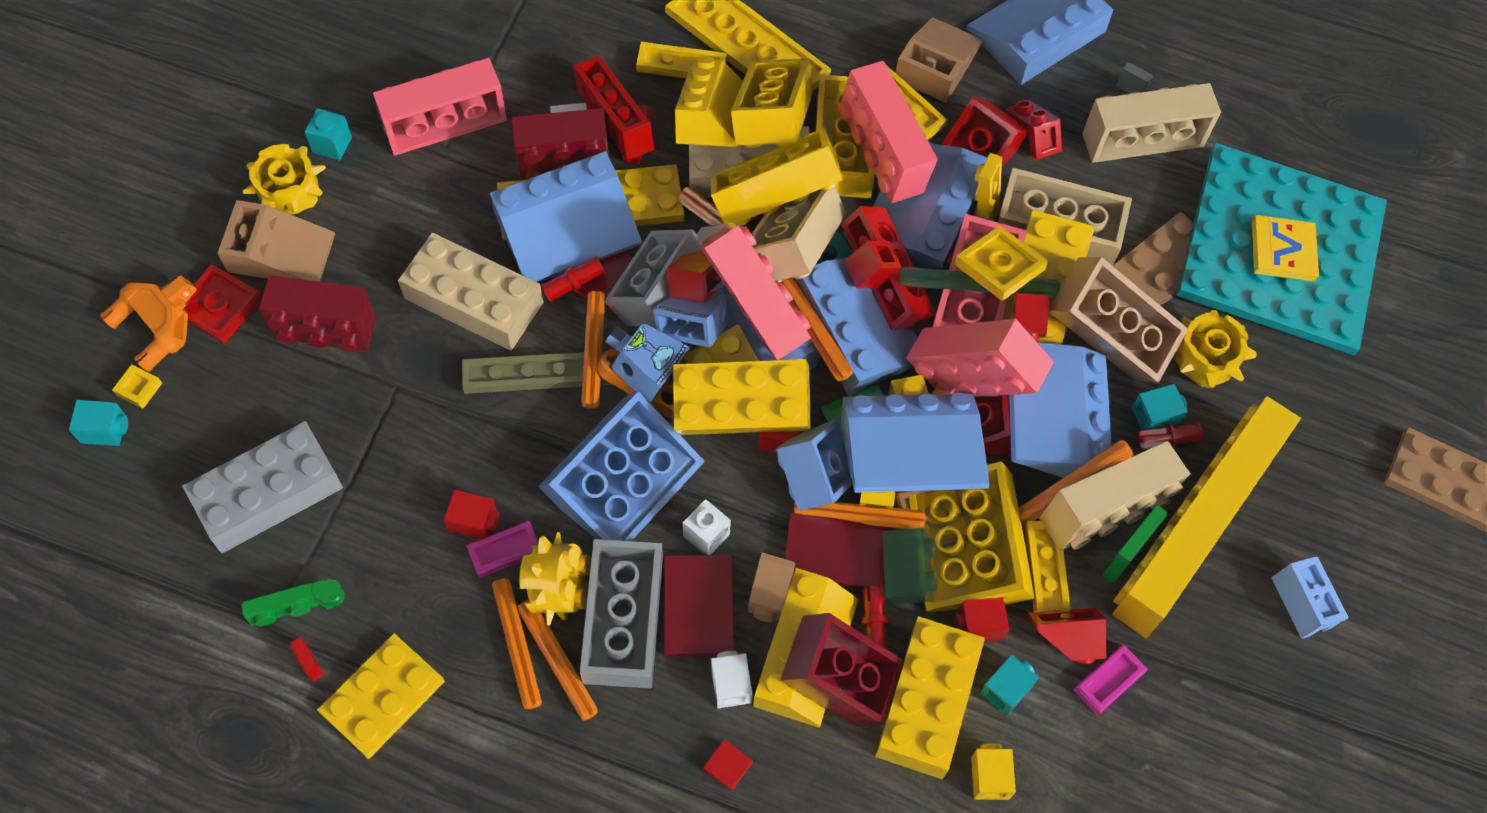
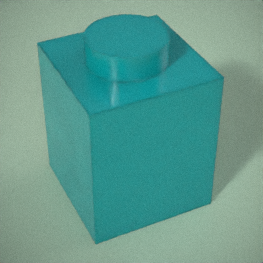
[305,108,352,161]
[1131,384,1188,430]
[69,400,128,446]
[980,655,1039,717]

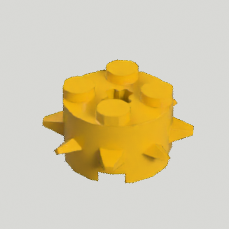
[242,144,326,215]
[1174,310,1257,388]
[519,532,592,626]

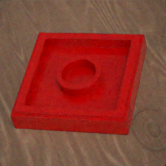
[184,264,263,344]

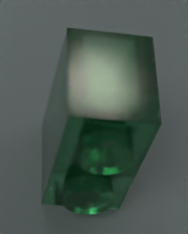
[883,528,938,605]

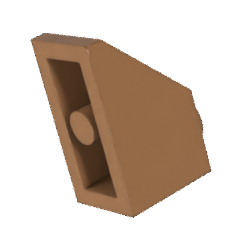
[748,552,795,622]

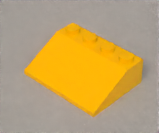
[909,461,1035,612]

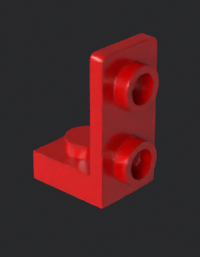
[1005,100,1062,160]

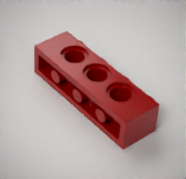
[573,55,655,161]
[841,206,936,330]

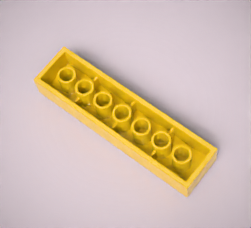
[1112,396,1301,639]

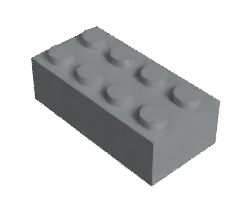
[182,421,343,553]
[580,539,663,688]

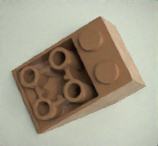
[896,17,984,103]
[218,200,335,282]

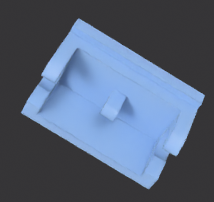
[1272,557,1349,639]

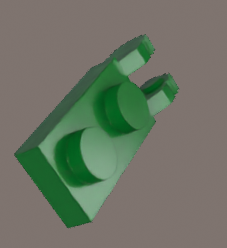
[241,579,345,626]

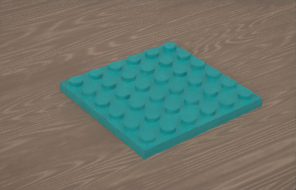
[1176,143,1387,355]

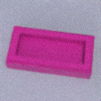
[466,521,539,579]
[1073,644,1148,716]

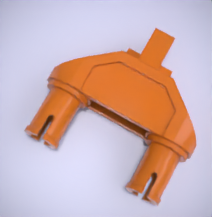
[100,276,197,372]

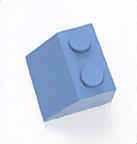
[777,420,853,511]

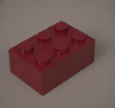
[512,108,609,180]
[259,275,376,352]
[781,613,904,726]

